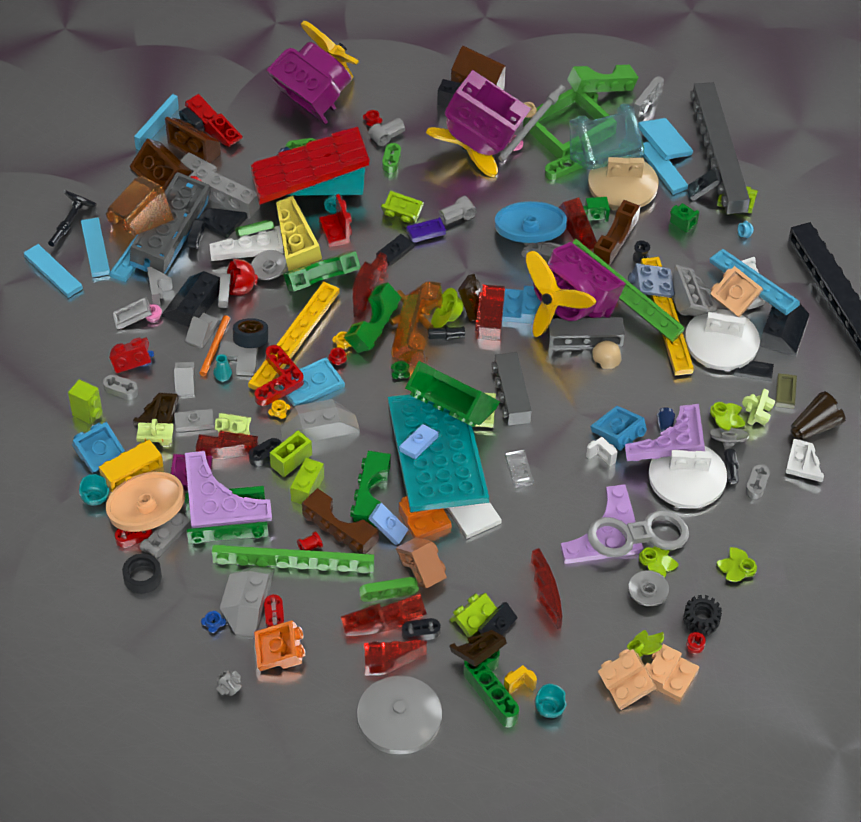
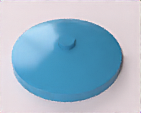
[495,201,567,243]

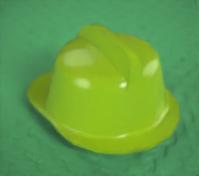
[431,288,464,328]

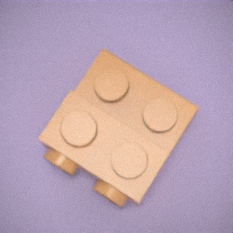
[710,266,763,317]
[645,644,700,702]
[598,649,657,710]

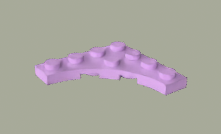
[625,404,705,461]
[185,451,272,528]
[560,484,643,564]

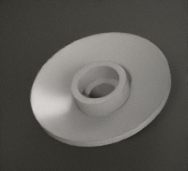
[251,250,287,280]
[710,428,749,446]
[628,570,669,606]

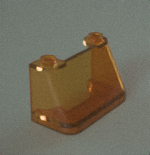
[106,176,174,236]
[391,281,443,366]

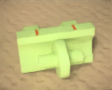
[742,388,775,425]
[215,413,251,437]
[136,419,174,446]

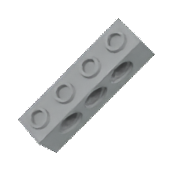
[190,166,260,219]

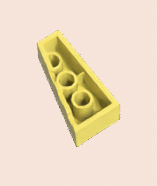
[276,196,322,271]

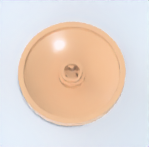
[106,472,185,532]

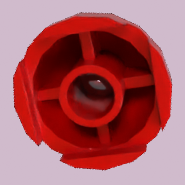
[227,259,258,296]

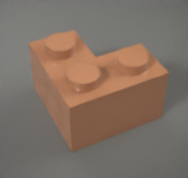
[396,537,447,589]

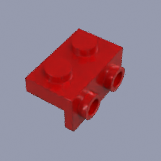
[109,337,151,373]

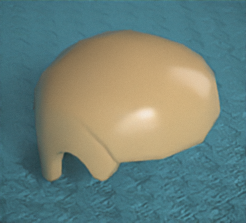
[592,340,622,369]

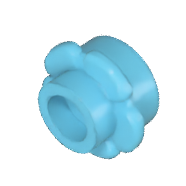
[738,221,754,238]

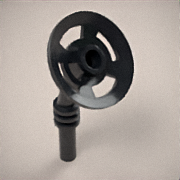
[48,190,97,247]

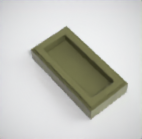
[775,373,797,409]

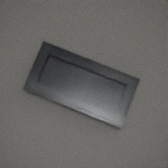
[734,361,774,382]

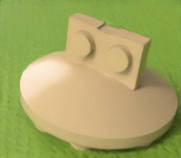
[588,155,659,210]

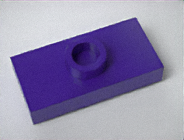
[406,218,446,243]

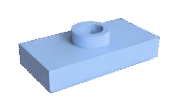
[399,424,438,459]
[368,503,408,545]

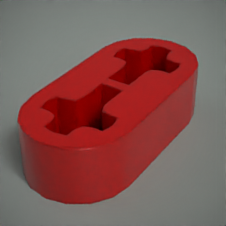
[115,529,153,548]
[264,594,284,628]

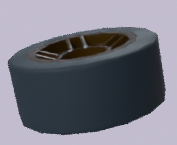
[233,318,268,348]

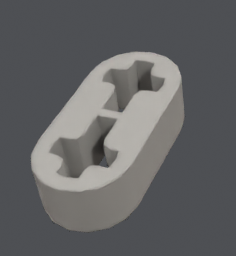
[218,273,231,309]
[103,375,138,400]
[746,465,770,499]

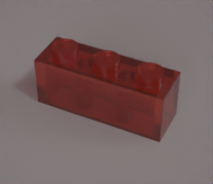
[475,285,505,340]

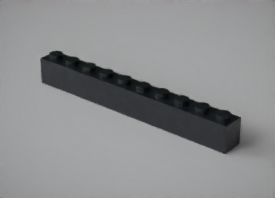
[788,222,861,354]

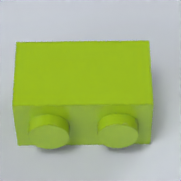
[68,379,102,425]
[270,430,312,477]
[290,458,324,505]

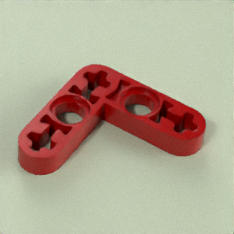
[255,345,304,406]

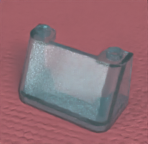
[570,104,644,169]

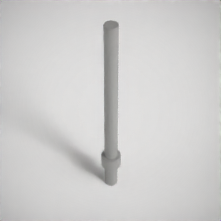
[498,84,565,162]

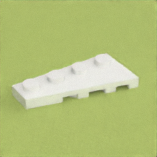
[209,226,284,261]

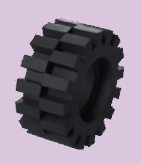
[683,595,722,635]

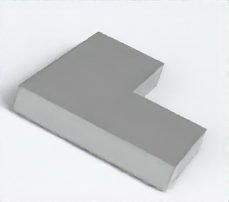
[219,341,258,376]

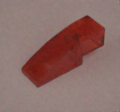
[196,431,259,459]

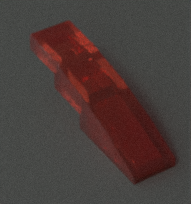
[531,548,563,629]

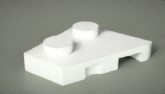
[785,439,824,482]

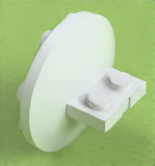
[685,309,760,371]
[648,446,727,508]

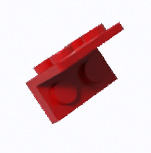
[319,194,352,247]

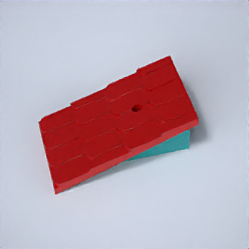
[251,127,370,205]

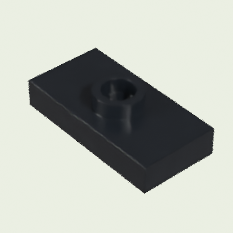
[688,168,721,201]
[376,234,414,266]
[478,602,518,635]

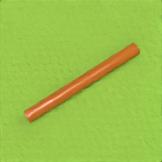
[199,315,230,376]

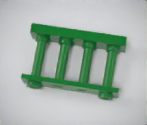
[185,486,268,544]

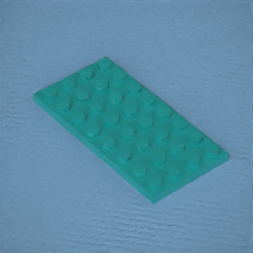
[388,394,489,512]

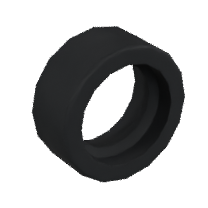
[122,553,162,594]

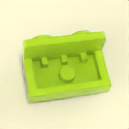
[381,191,424,223]
[449,593,497,637]

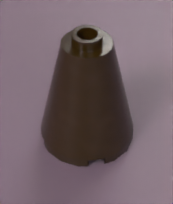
[790,391,846,440]

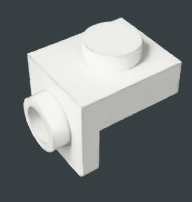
[586,437,618,466]

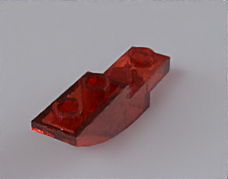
[353,252,388,318]
[341,594,427,636]

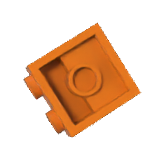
[399,496,452,539]
[254,620,305,671]

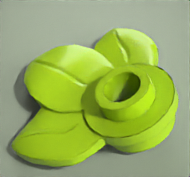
[710,402,746,431]
[639,546,679,578]
[717,547,757,582]
[627,630,664,657]

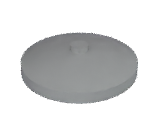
[357,676,442,755]

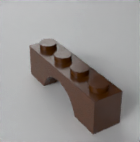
[593,200,640,266]
[302,488,379,554]

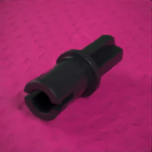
[427,326,465,341]
[724,448,739,485]

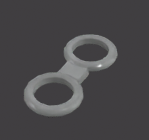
[587,510,689,558]

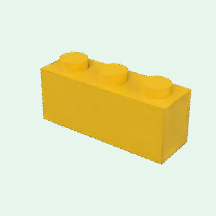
[99,439,163,492]

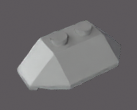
[673,265,717,316]
[280,399,360,442]
[220,565,275,639]

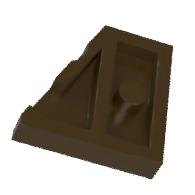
[458,274,481,321]
[133,393,179,426]
[449,630,507,667]

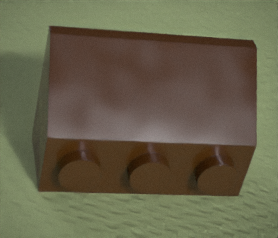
[451,46,506,90]
[165,117,221,163]
[129,138,192,197]

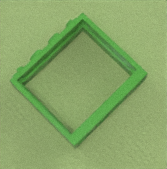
[523,88,616,159]

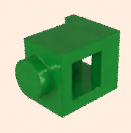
[582,197,610,222]
[670,203,700,233]

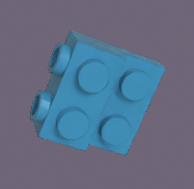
[502,285,541,324]
[591,406,647,451]
[72,422,126,474]

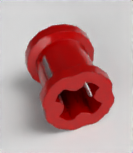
[297,531,323,551]

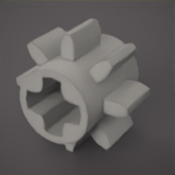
[216,670,242,696]

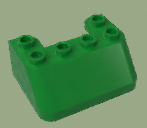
[405,361,500,427]

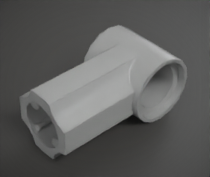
[368,118,405,146]
[439,196,477,224]

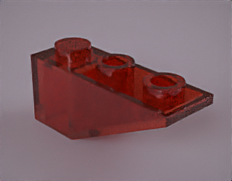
[558,197,597,250]
[364,640,427,675]

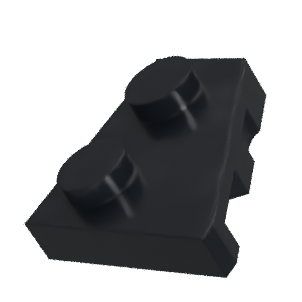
[198,208,248,239]

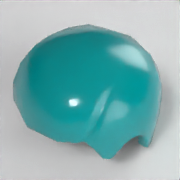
[79,474,109,506]
[535,683,567,718]

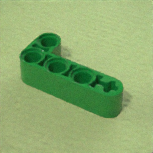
[464,650,519,727]

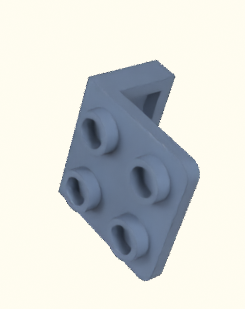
[628,263,675,298]

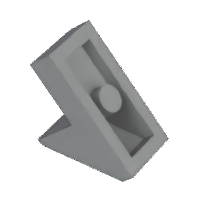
[147,267,173,306]
[185,313,220,349]
[174,362,195,397]

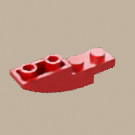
[185,94,243,147]

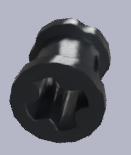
[633,240,651,264]

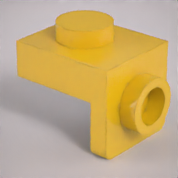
[504,665,537,694]

